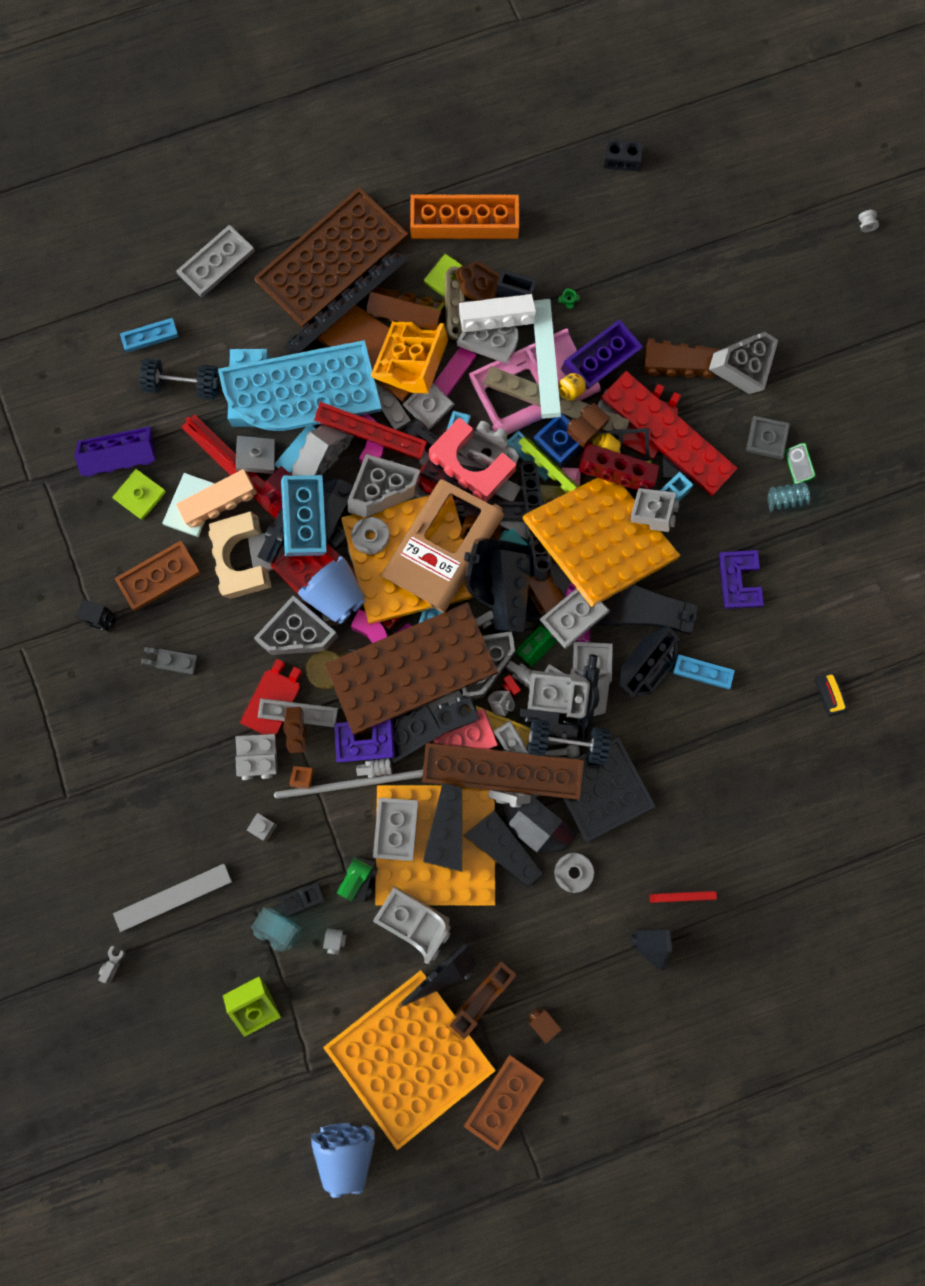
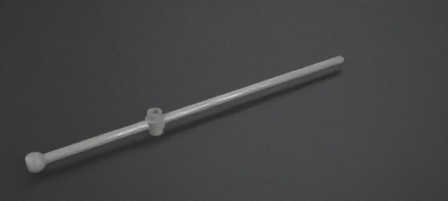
[274,744,580,799]

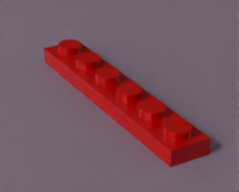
[314,402,427,460]

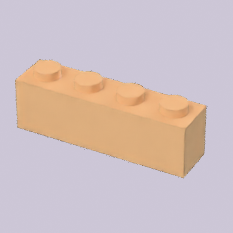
[176,469,257,528]

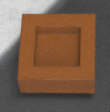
[290,766,314,789]

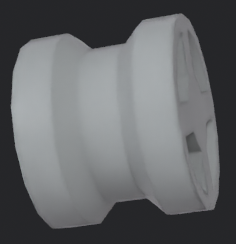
[858,210,879,232]

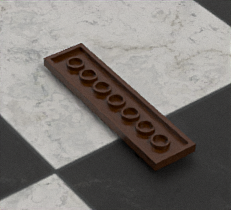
[422,742,584,800]

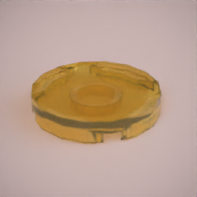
[306,651,339,689]

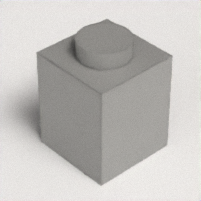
[247,813,277,842]

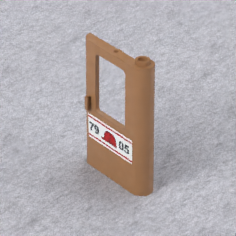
[380,479,504,613]

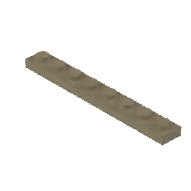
[484,366,629,438]

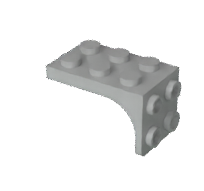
[373,886,451,964]

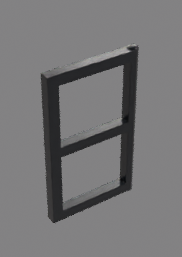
[592,428,650,461]

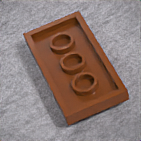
[115,541,201,612]
[464,1054,544,1151]

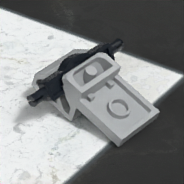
[528,654,610,738]

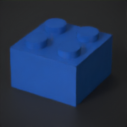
[533,413,583,468]

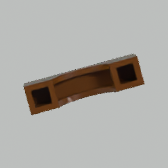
[446,961,516,1041]

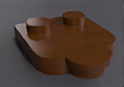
[456,261,501,301]

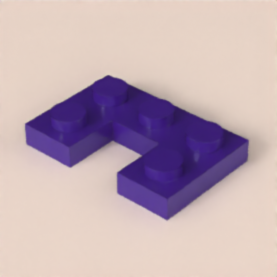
[719,550,764,609]
[334,719,395,763]

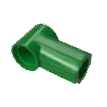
[337,857,373,901]

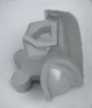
[459,421,519,468]

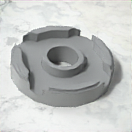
[351,517,390,555]
[554,853,594,893]

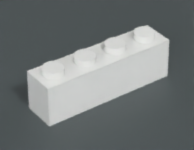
[459,294,536,332]

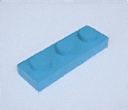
[120,318,179,353]
[673,655,735,690]

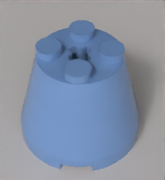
[298,556,366,624]
[311,1123,375,1198]

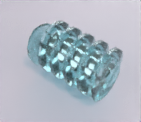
[767,482,810,511]

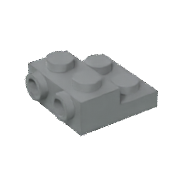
[630,488,679,532]
[235,733,278,780]

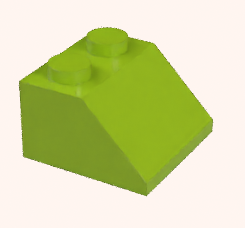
[223,976,281,1037]

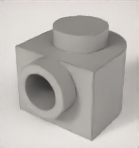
[488,691,515,716]
[323,928,346,955]

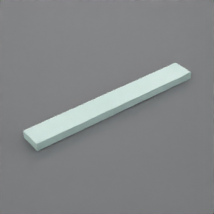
[534,299,561,419]

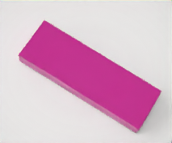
[434,347,477,397]

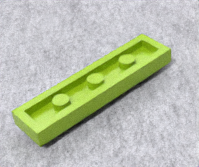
[518,437,580,493]

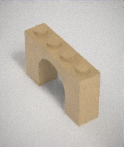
[209,512,271,599]

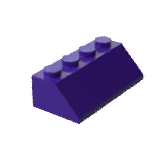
[561,319,643,389]
[74,426,156,476]

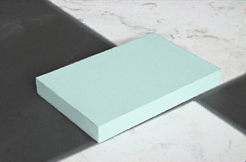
[163,473,214,537]

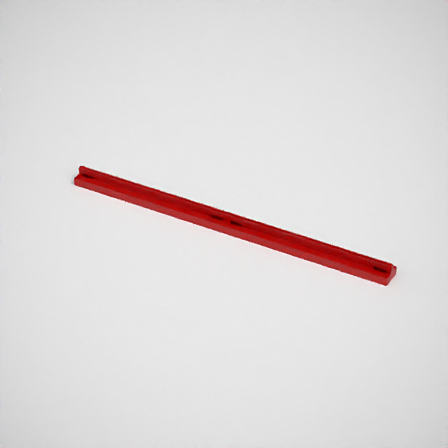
[181,414,402,630]

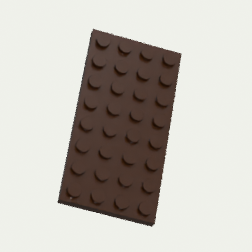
[254,187,408,327]
[325,603,498,735]

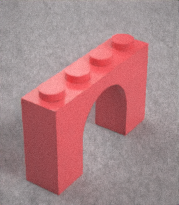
[429,417,517,503]

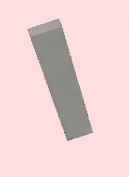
[113,864,232,932]

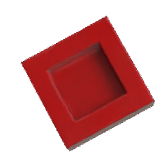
[502,675,521,698]

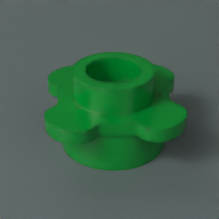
[558,288,580,309]

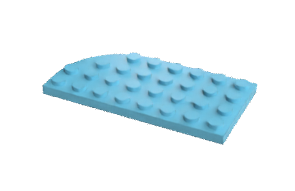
[218,340,382,431]

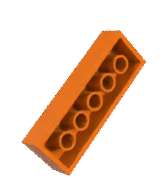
[410,195,519,239]

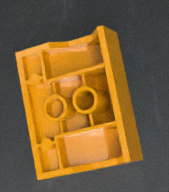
[371,322,448,394]

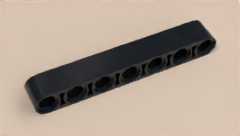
[520,460,552,581]

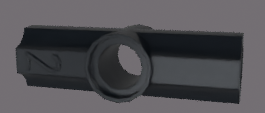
[257,507,284,564]

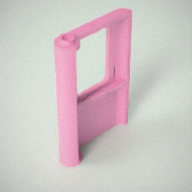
[469,328,600,434]

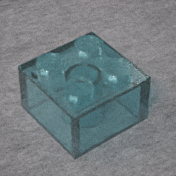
[250,907,303,952]

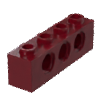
[578,443,659,490]

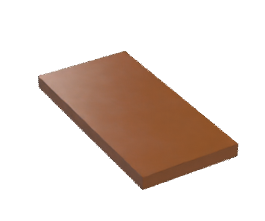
[316,305,411,402]

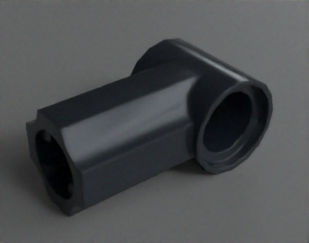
[404,418,439,452]

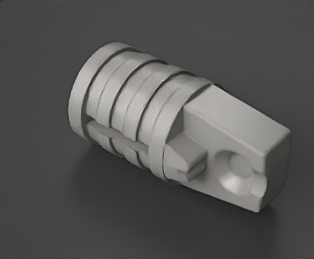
[506,661,532,689]
[356,758,392,778]

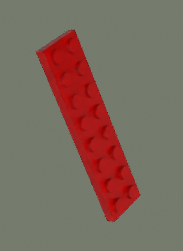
[601,371,737,496]

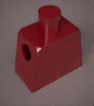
[261,466,292,509]

